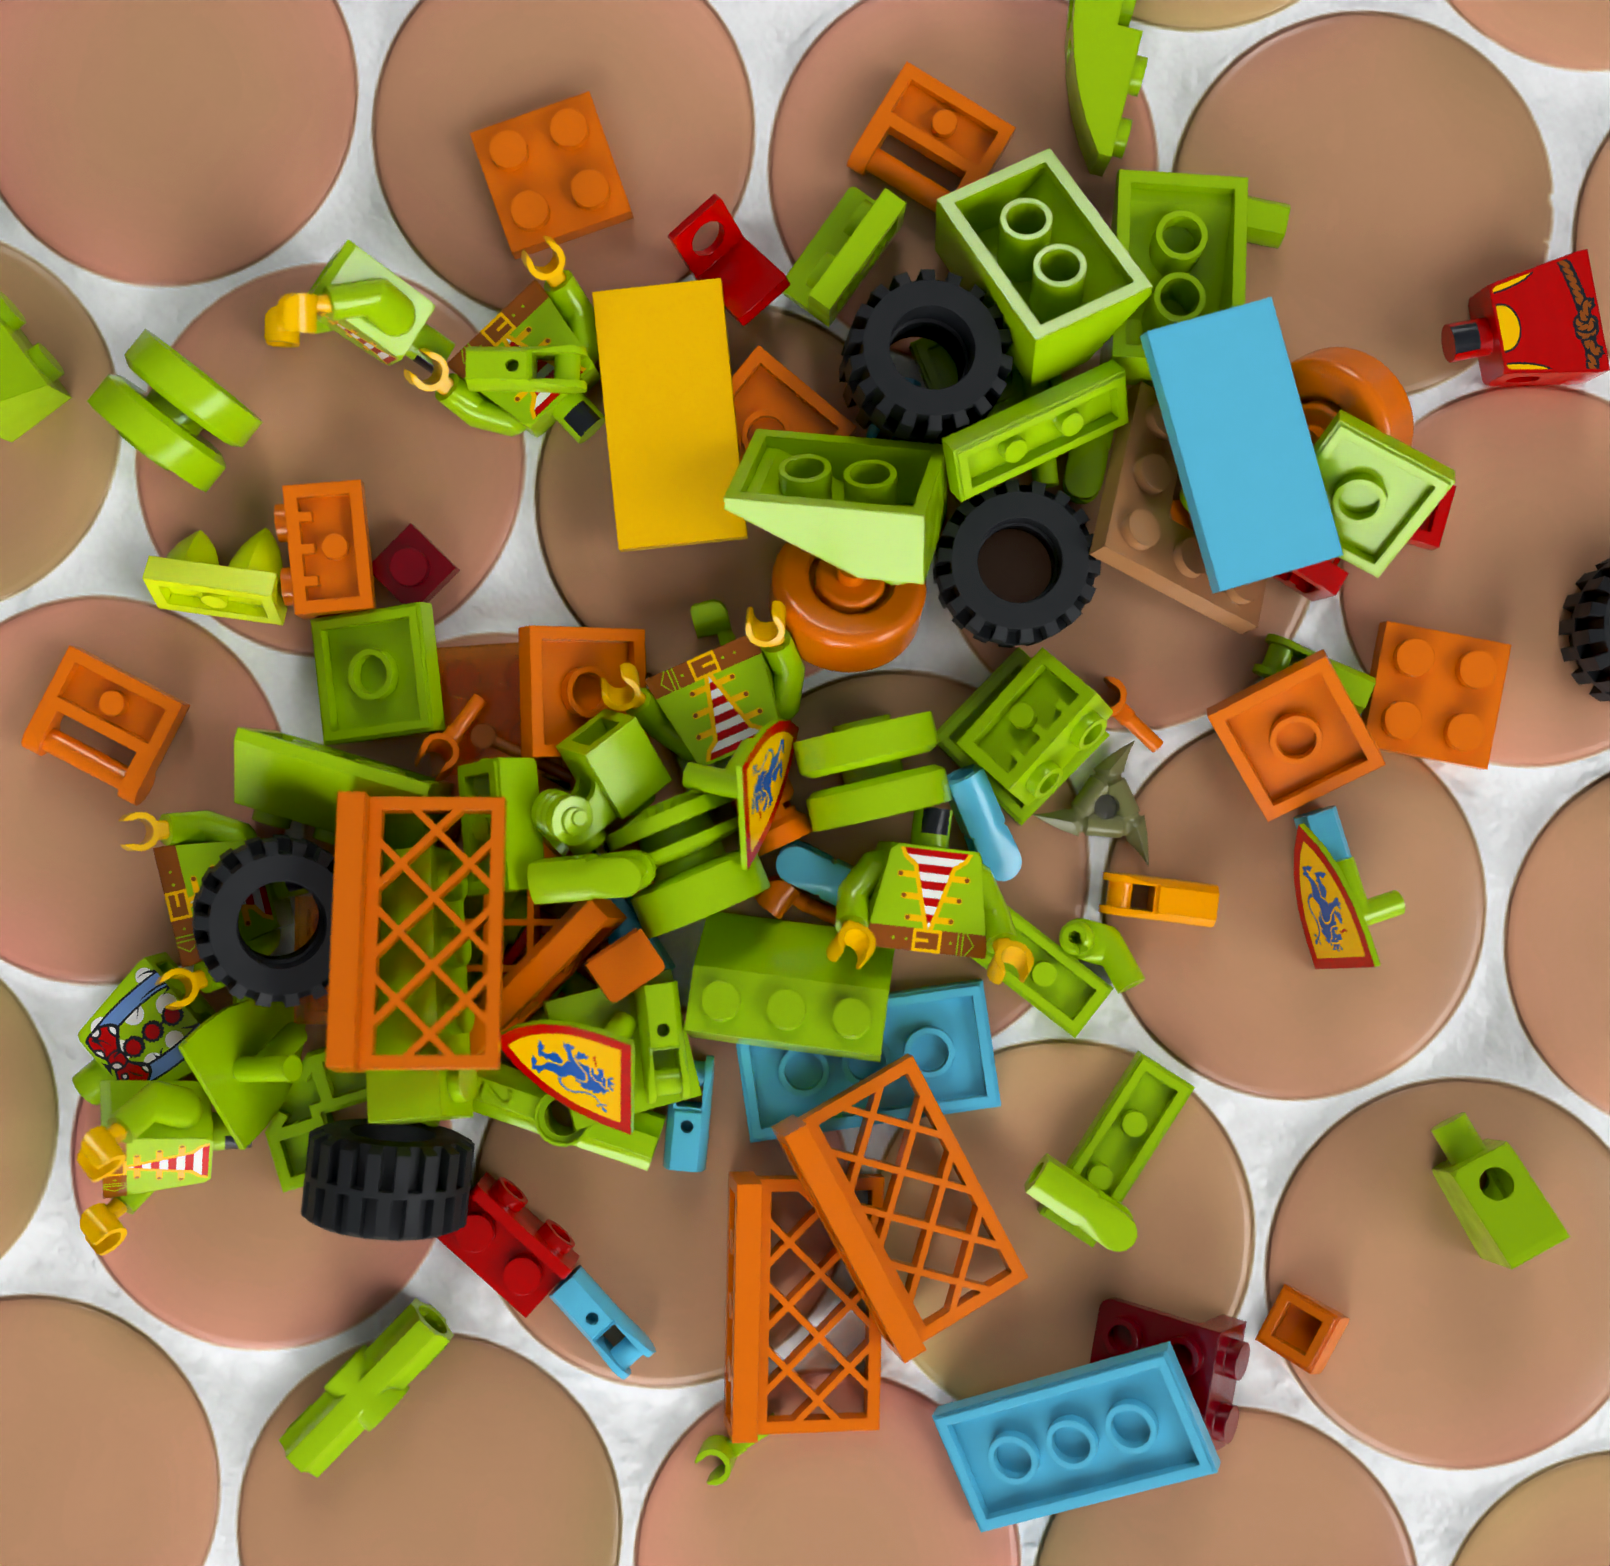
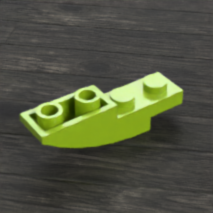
[1065,0,1148,177]

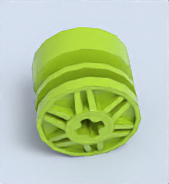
[605,789,771,939]

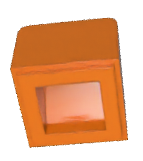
[584,927,665,1003]
[1255,1284,1350,1374]

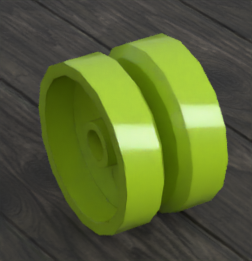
[87,328,263,492]
[793,711,952,832]

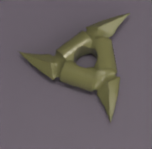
[1032,740,1149,867]

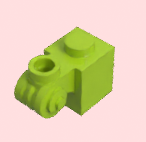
[531,709,672,855]

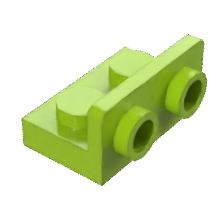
[782,187,907,327]
[956,647,1113,806]

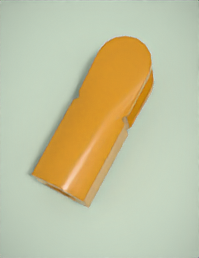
[1098,872,1220,928]

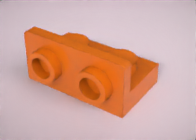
[274,479,377,620]

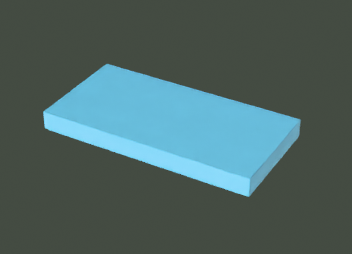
[1140,297,1343,594]
[736,979,1001,1143]
[932,1341,1221,1532]

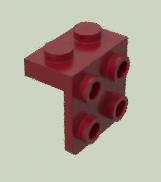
[1090,1297,1250,1451]

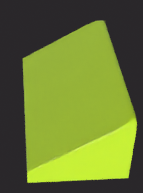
[457,757,544,896]

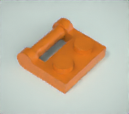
[846,61,1016,213]
[21,645,191,806]

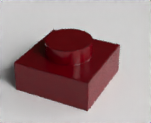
[372,523,460,604]

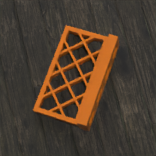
[325,791,507,1072]
[462,836,627,1073]
[771,1053,1028,1364]
[724,1171,885,1444]

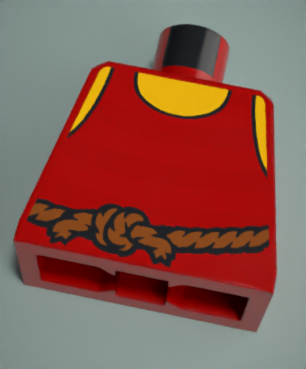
[1441,249,1610,386]

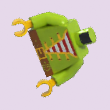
[404,236,605,444]
[264,239,455,373]
[600,600,805,765]
[826,807,1034,985]
[118,810,309,1011]
[77,1080,252,1255]

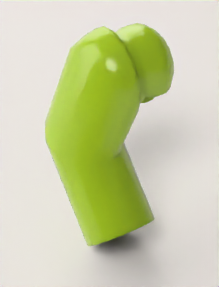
[1059,918,1145,994]

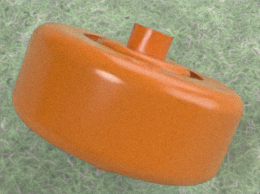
[1290,347,1414,447]
[769,542,927,673]

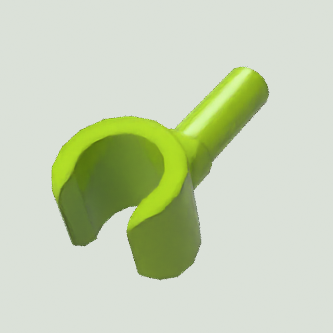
[690,599,736,646]
[694,1413,775,1486]

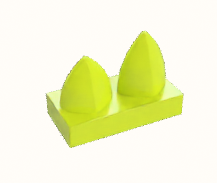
[142,528,288,626]

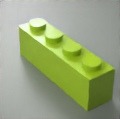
[366,845,478,1125]

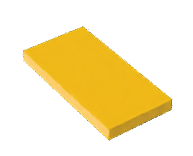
[592,278,748,552]

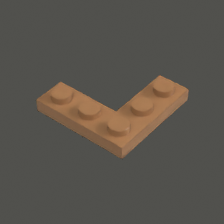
[1089,381,1267,634]

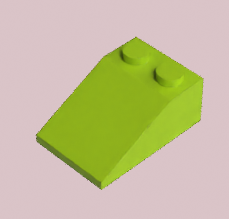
[1100,169,1248,386]
[724,428,947,585]

